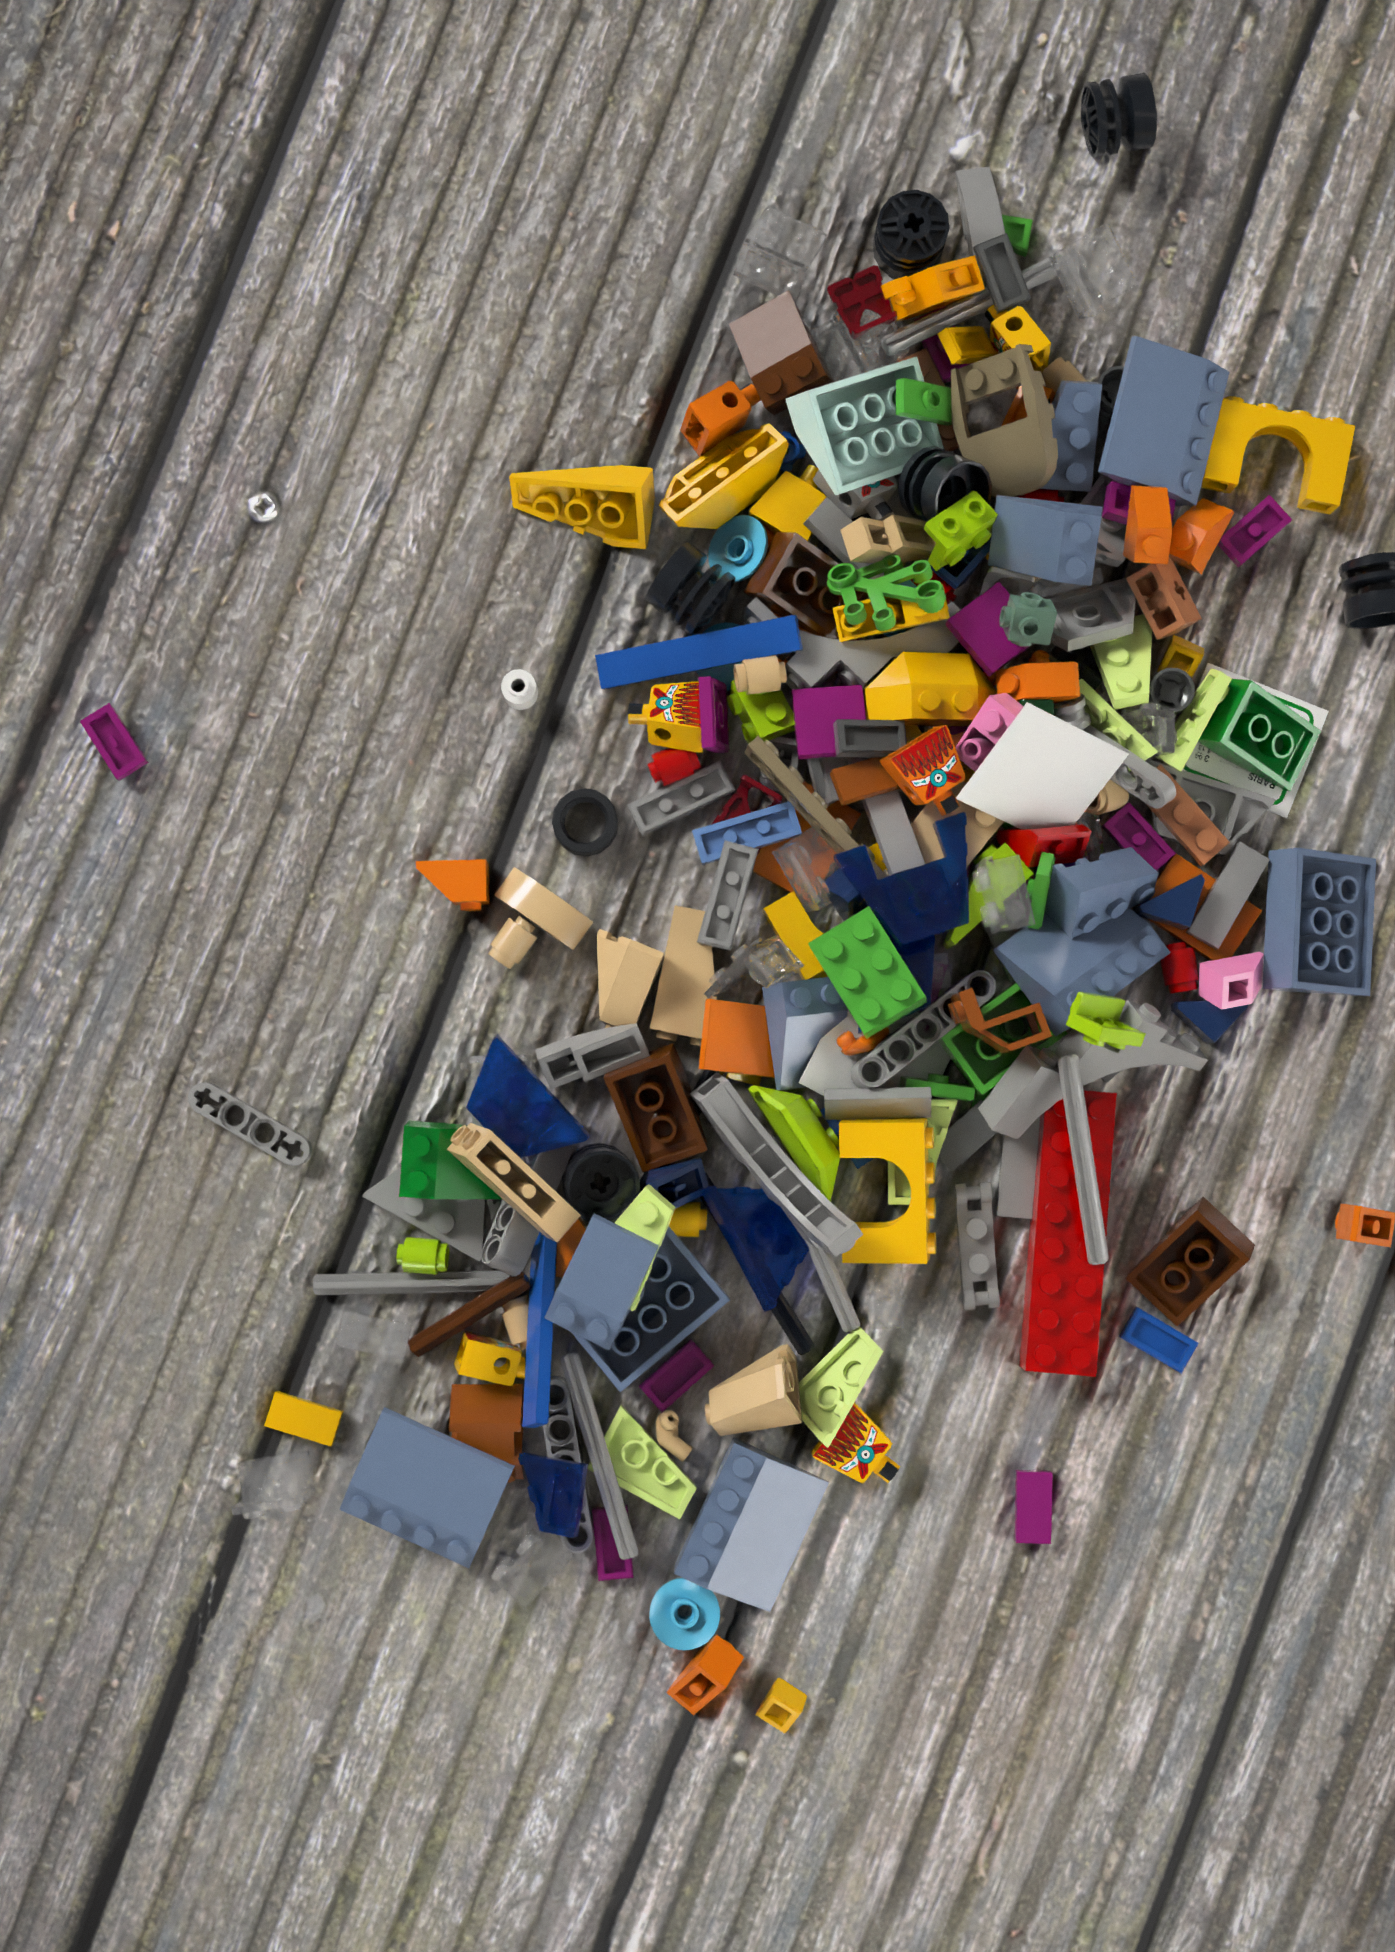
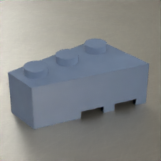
[1040,380,1102,492]
[1045,847,1158,939]

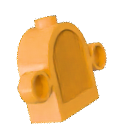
[881,255,985,322]

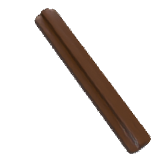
[408,1271,531,1357]

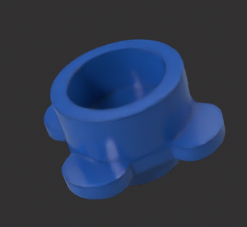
[780,431,806,472]

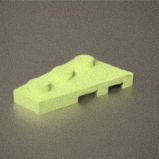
[1090,614,1152,710]
[1153,668,1232,772]
[1079,679,1158,772]
[799,1326,884,1448]

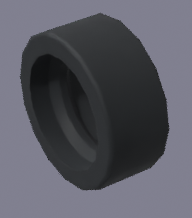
[552,788,619,856]

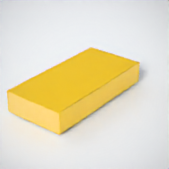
[938,326,996,365]
[264,1391,344,1447]

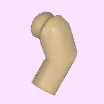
[656,1410,693,1462]

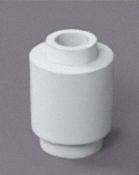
[501,669,538,710]

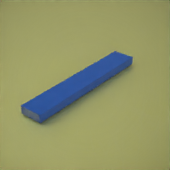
[595,615,803,690]
[522,1232,557,1428]

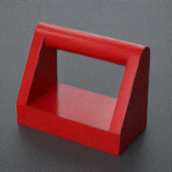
[996,824,1092,868]

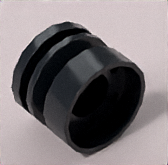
[1081,73,1157,158]
[873,190,950,279]
[898,446,992,522]
[645,542,736,636]
[1339,552,1395,629]
[561,1142,640,1223]

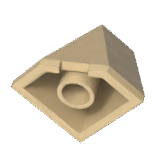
[597,929,664,1028]
[705,1344,802,1436]

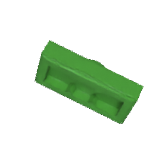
[896,378,952,426]
[1025,852,1055,930]
[899,1073,975,1101]

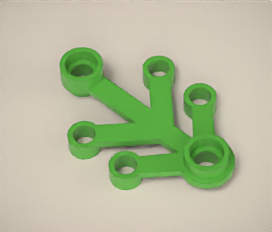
[827,554,946,631]

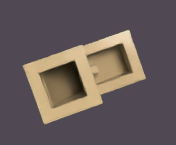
[494,867,593,950]

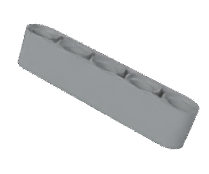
[851,970,996,1088]
[481,1103,582,1277]
[543,1375,594,1553]

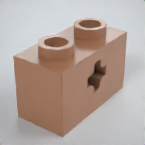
[1126,558,1202,640]

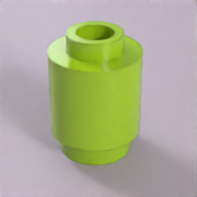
[396,1237,450,1275]

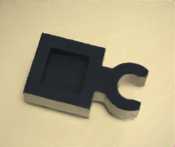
[1050,645,1103,690]

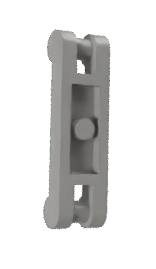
[954,1182,1000,1310]

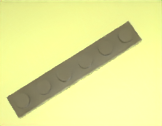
[744,736,901,907]

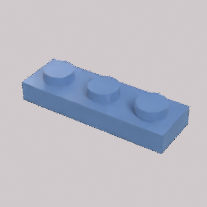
[692,801,802,865]

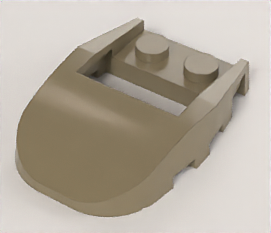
[951,344,1058,497]

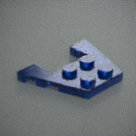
[833,812,969,947]

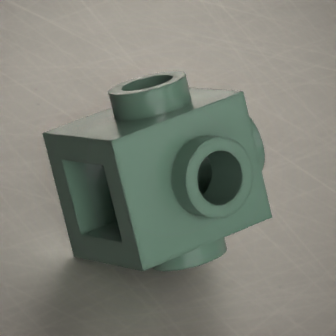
[999,592,1057,647]

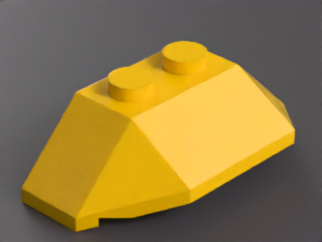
[659,423,789,529]
[864,652,997,726]

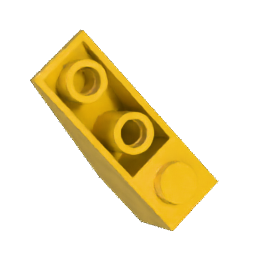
[833,584,950,642]

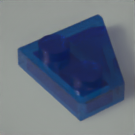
[518,1452,588,1538]

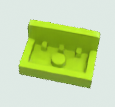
[924,491,998,571]
[727,680,795,744]
[1066,992,1146,1050]

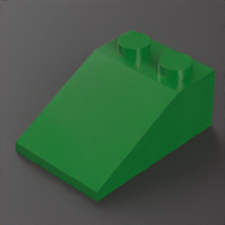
[1198,679,1321,791]
[399,1120,514,1199]

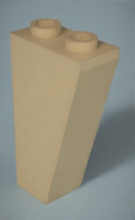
[650,905,717,1047]
[447,1123,581,1243]

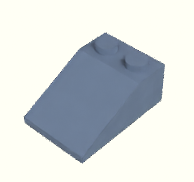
[988,495,1102,586]
[762,977,848,1091]
[544,1213,659,1350]

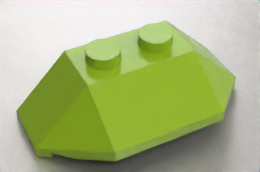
[747,1085,840,1202]

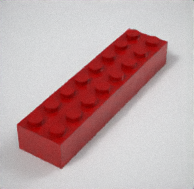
[1019,1090,1117,1377]

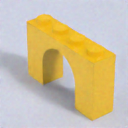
[1201,396,1355,515]
[762,843,926,980]
[839,1118,936,1264]

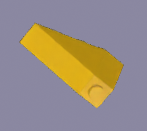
[509,465,655,549]

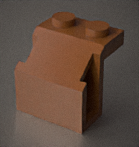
[948,988,1052,1053]
[449,1384,524,1483]

